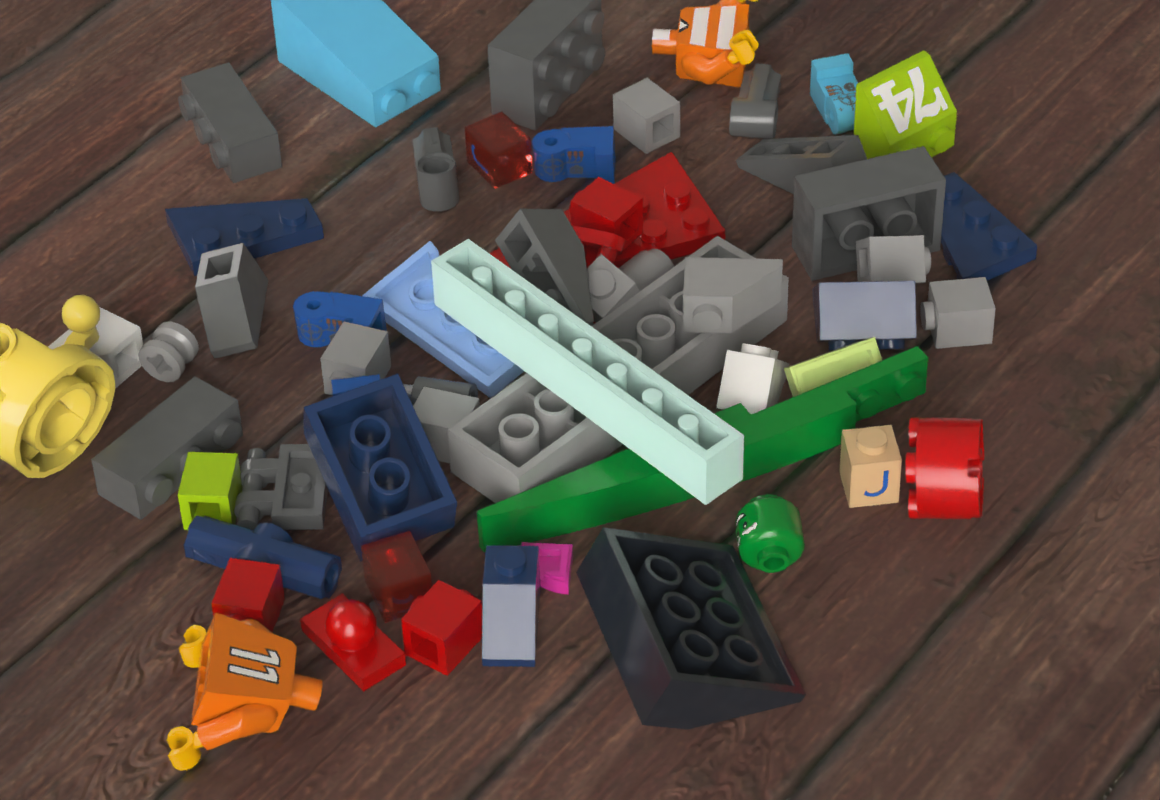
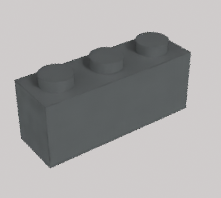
[178,62,282,183]
[91,376,243,520]

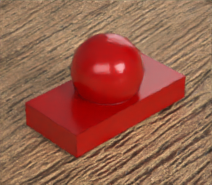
[300,593,406,692]

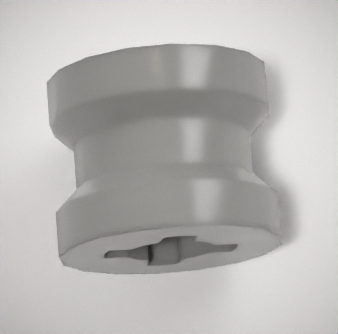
[138,321,199,382]

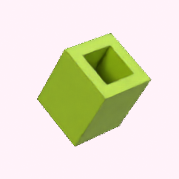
[178,452,243,530]

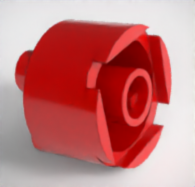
[905,417,984,520]

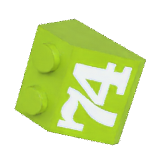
[854,50,957,159]

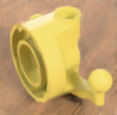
[0,295,116,478]

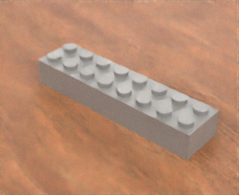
[447,236,789,503]

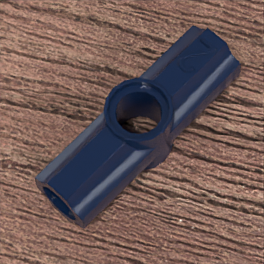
[184,515,342,599]

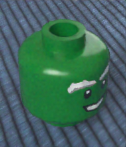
[735,494,805,573]

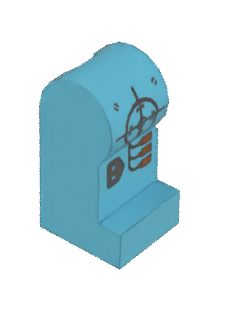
[810,53,858,135]

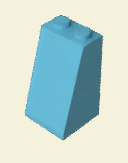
[271,0,441,128]

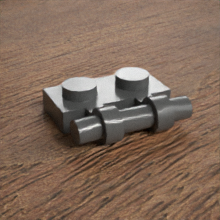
[234,444,328,530]

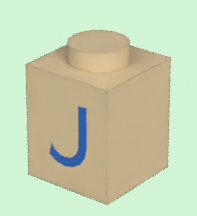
[840,425,902,508]

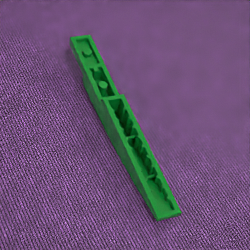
[477,346,928,553]

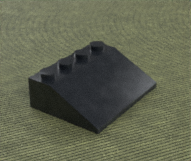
[576,527,806,730]

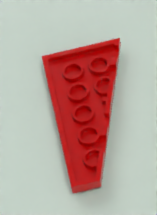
[489,152,726,268]

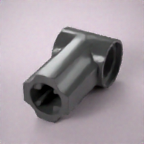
[729,64,781,139]
[412,127,460,211]

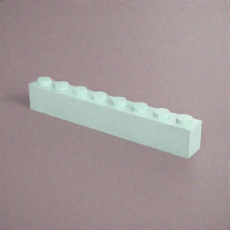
[431,239,744,505]

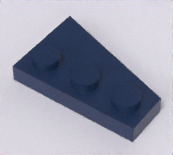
[941,172,1037,281]
[165,198,324,276]

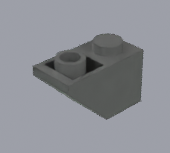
[195,243,268,358]

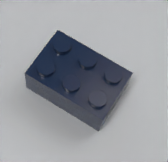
[304,374,457,562]

